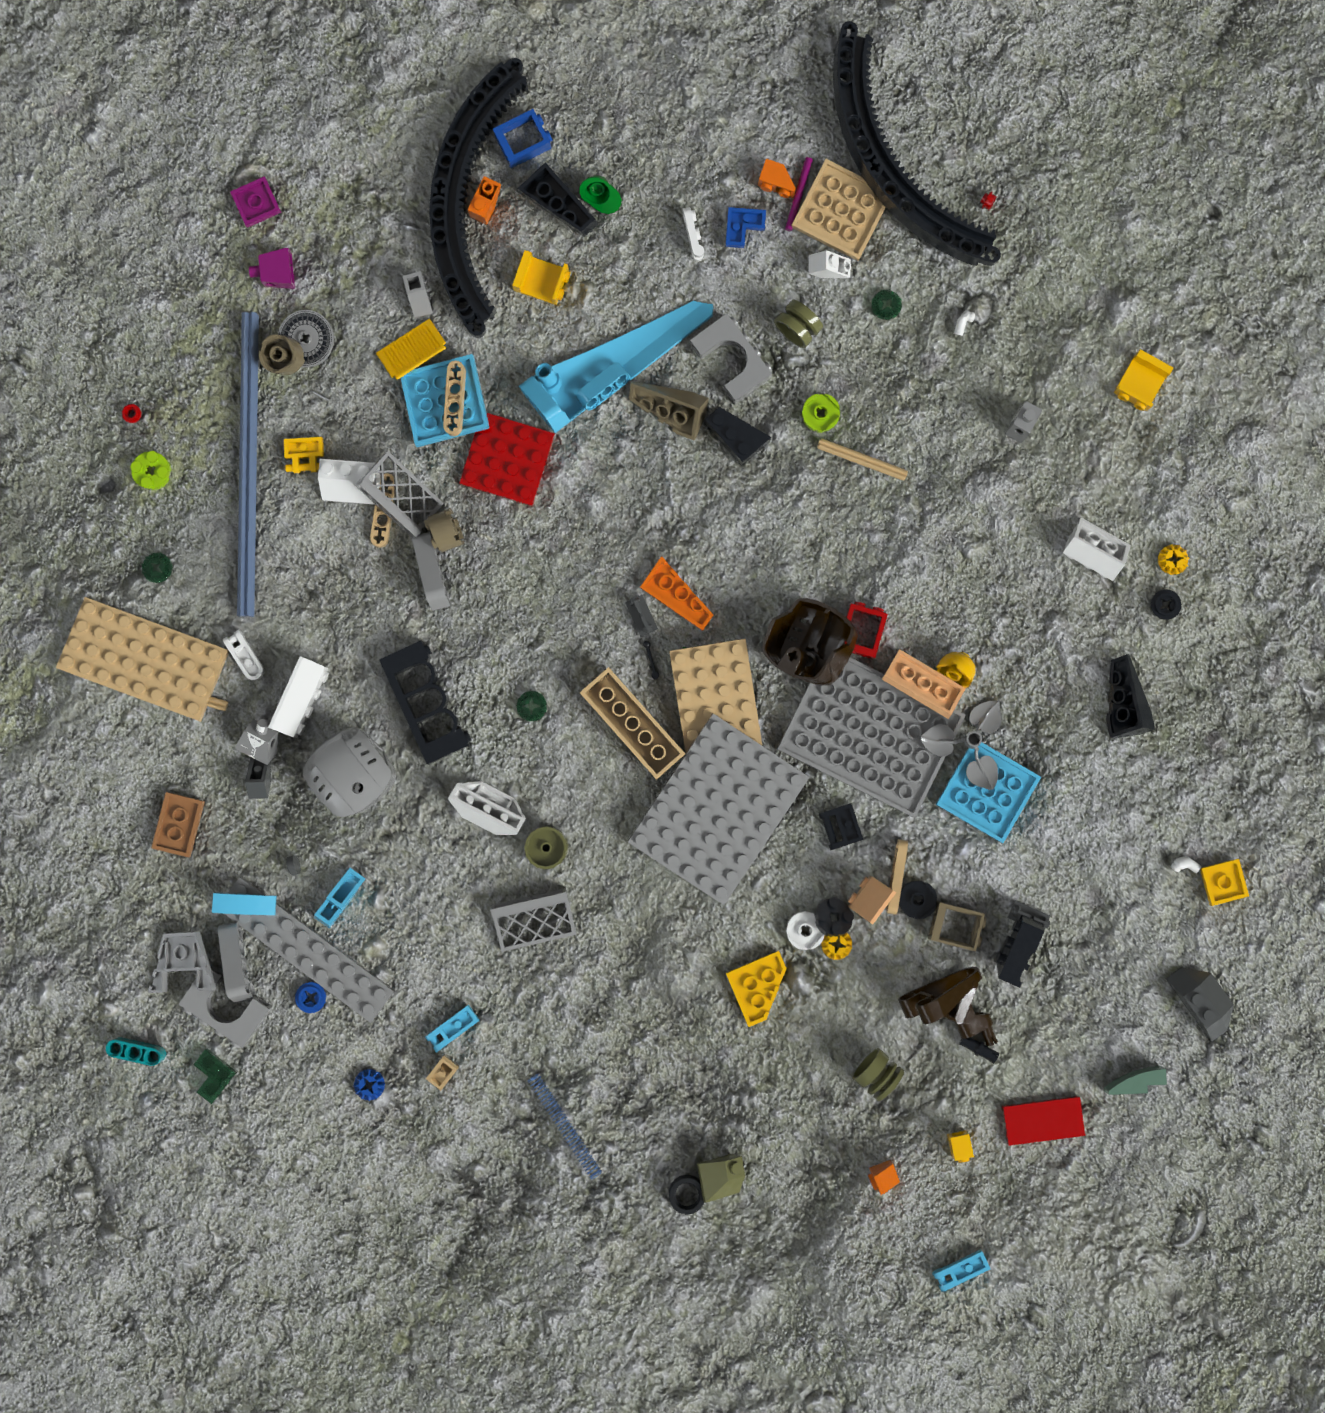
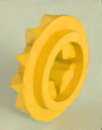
[1158,544,1189,575]
[821,932,852,960]

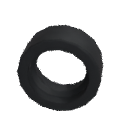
[669,1174,704,1215]

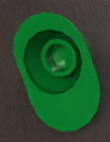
[579,175,622,214]

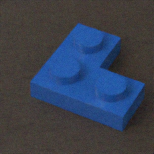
[725,207,766,248]

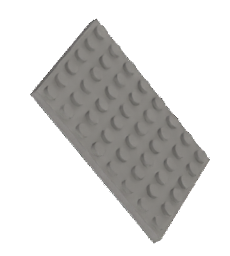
[777,657,966,818]
[628,713,810,905]

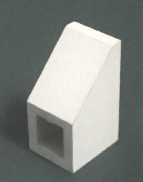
[809,250,851,278]

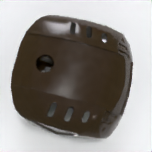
[762,598,858,686]

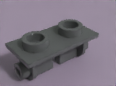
[625,595,658,637]
[1007,900,1050,930]

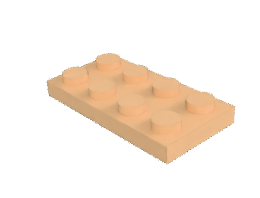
[882,649,966,719]

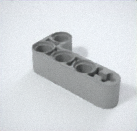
[412,532,451,611]
[218,922,255,1003]

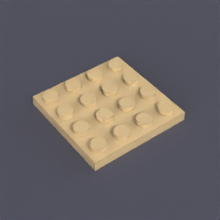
[791,159,892,261]

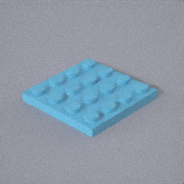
[401,354,490,447]
[935,742,1041,843]

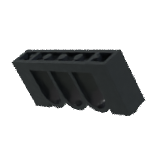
[379,641,472,765]

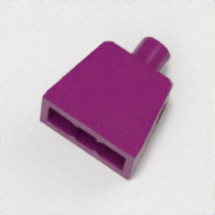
[249,248,295,289]

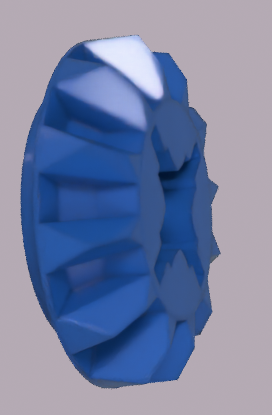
[295,982,327,1013]
[353,1069,385,1101]

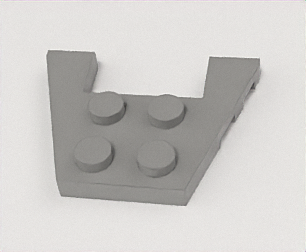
[148,932,216,993]

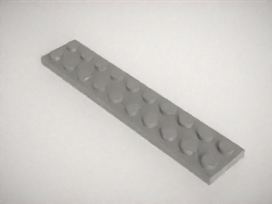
[225,877,395,1023]

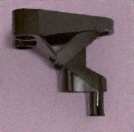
[898,967,998,1046]

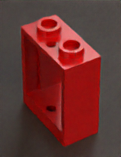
[845,601,888,659]

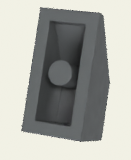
[245,757,271,799]

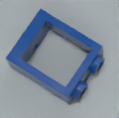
[493,109,553,169]

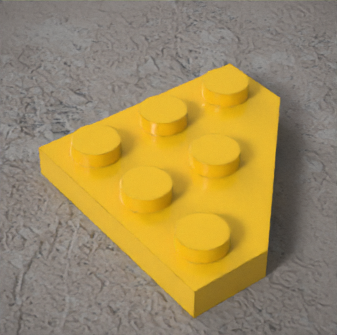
[726,950,787,1027]

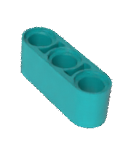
[105,1037,166,1066]

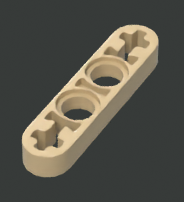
[443,360,466,436]
[370,473,395,548]
[886,839,908,915]

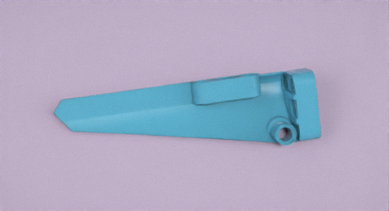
[519,301,713,433]

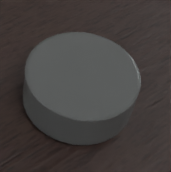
[286,855,301,875]

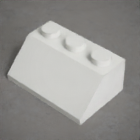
[318,459,380,505]
[1063,518,1131,581]

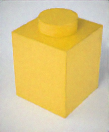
[947,1130,974,1163]

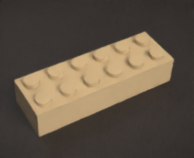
[580,667,685,780]

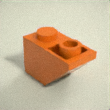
[758,159,796,198]
[467,176,501,225]
[868,1160,900,1195]

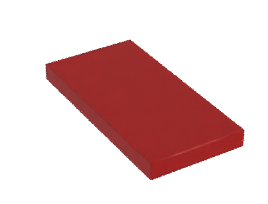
[1002,1096,1085,1146]

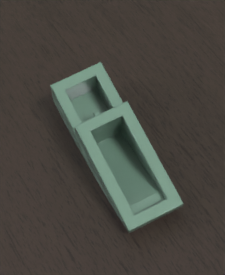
[1104,1066,1167,1095]

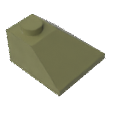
[697,1154,745,1203]

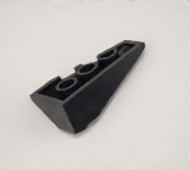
[1106,654,1155,738]

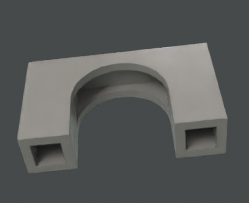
[690,313,773,405]
[179,964,273,1048]

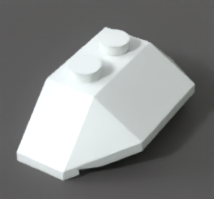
[448,781,526,835]

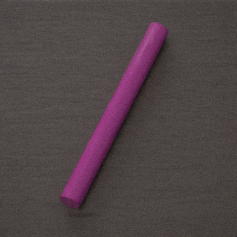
[785,157,813,232]

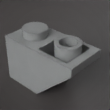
[402,271,433,319]

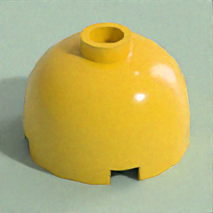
[936,652,976,688]

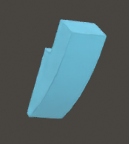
[314,868,365,929]
[212,892,277,915]

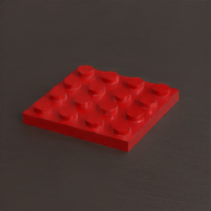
[459,413,555,507]

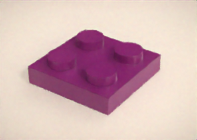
[230,176,282,228]

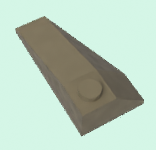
[629,381,709,440]

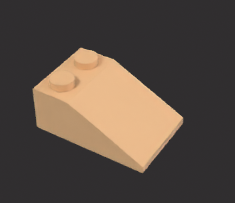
[848,876,896,924]

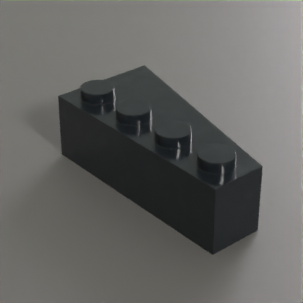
[517,162,598,237]

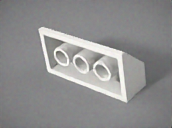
[268,656,329,738]

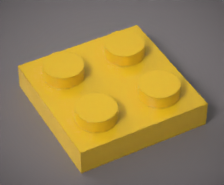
[1200,859,1249,906]

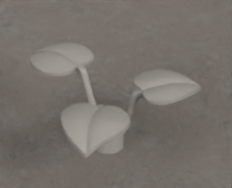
[920,701,1002,790]

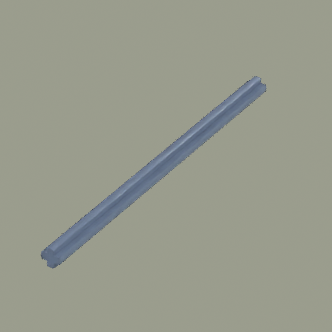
[237,312,259,617]

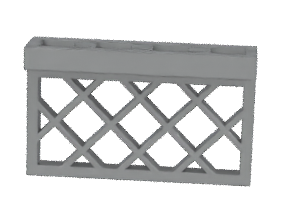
[355,451,444,537]
[490,888,577,952]

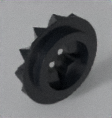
[1150,589,1182,620]

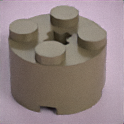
[259,334,305,375]
[424,508,464,552]

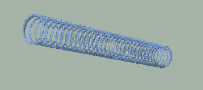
[527,1073,602,1179]

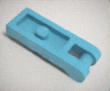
[425,1004,480,1052]
[932,1249,991,1292]

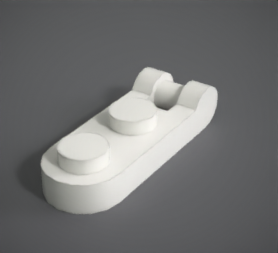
[682,207,704,262]
[222,629,264,680]

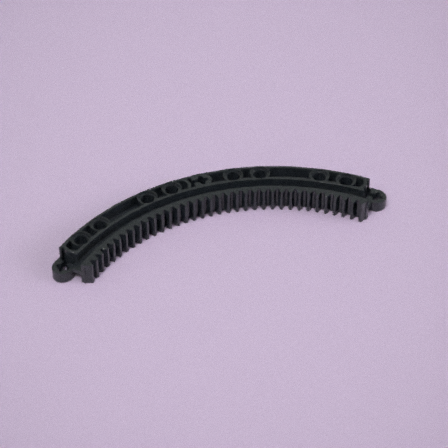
[833,21,1001,266]
[429,58,528,338]

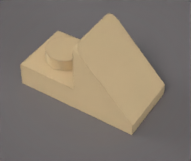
[426,1055,460,1091]

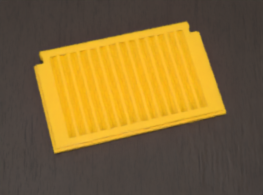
[376,318,446,380]

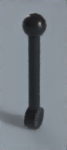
[643,640,659,679]

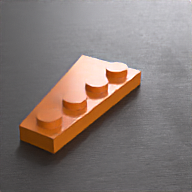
[640,556,714,631]

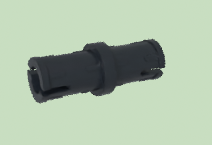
[959,1037,999,1064]

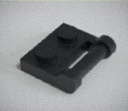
[818,803,864,850]

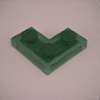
[193,1048,237,1104]

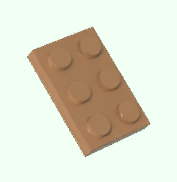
[151,792,205,858]

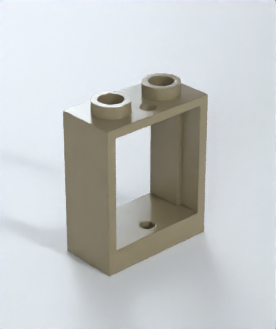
[928,901,987,952]

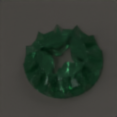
[871,289,902,320]
[141,552,173,583]
[516,691,547,722]

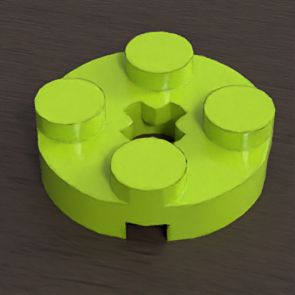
[802,394,840,433]
[130,451,171,490]

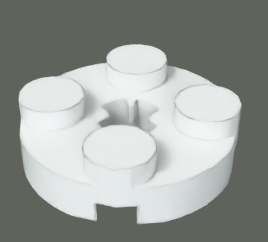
[786,911,824,950]

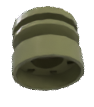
[852,1048,904,1101]

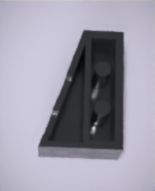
[704,407,772,466]
[995,915,1045,988]

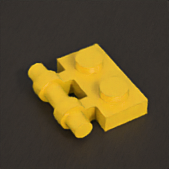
[284,437,324,474]

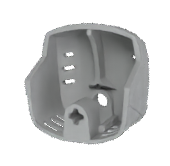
[303,727,397,817]

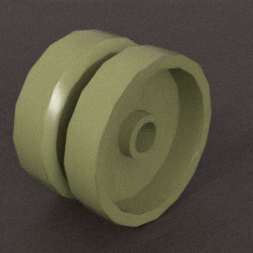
[774,300,823,348]
[524,826,569,870]

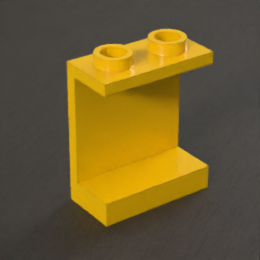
[512,250,571,305]
[1114,349,1173,411]

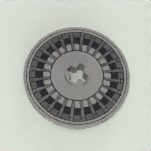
[278,310,334,368]

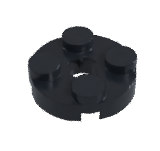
[899,880,937,919]
[814,897,854,937]

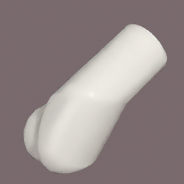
[954,310,975,336]
[1171,856,1201,873]

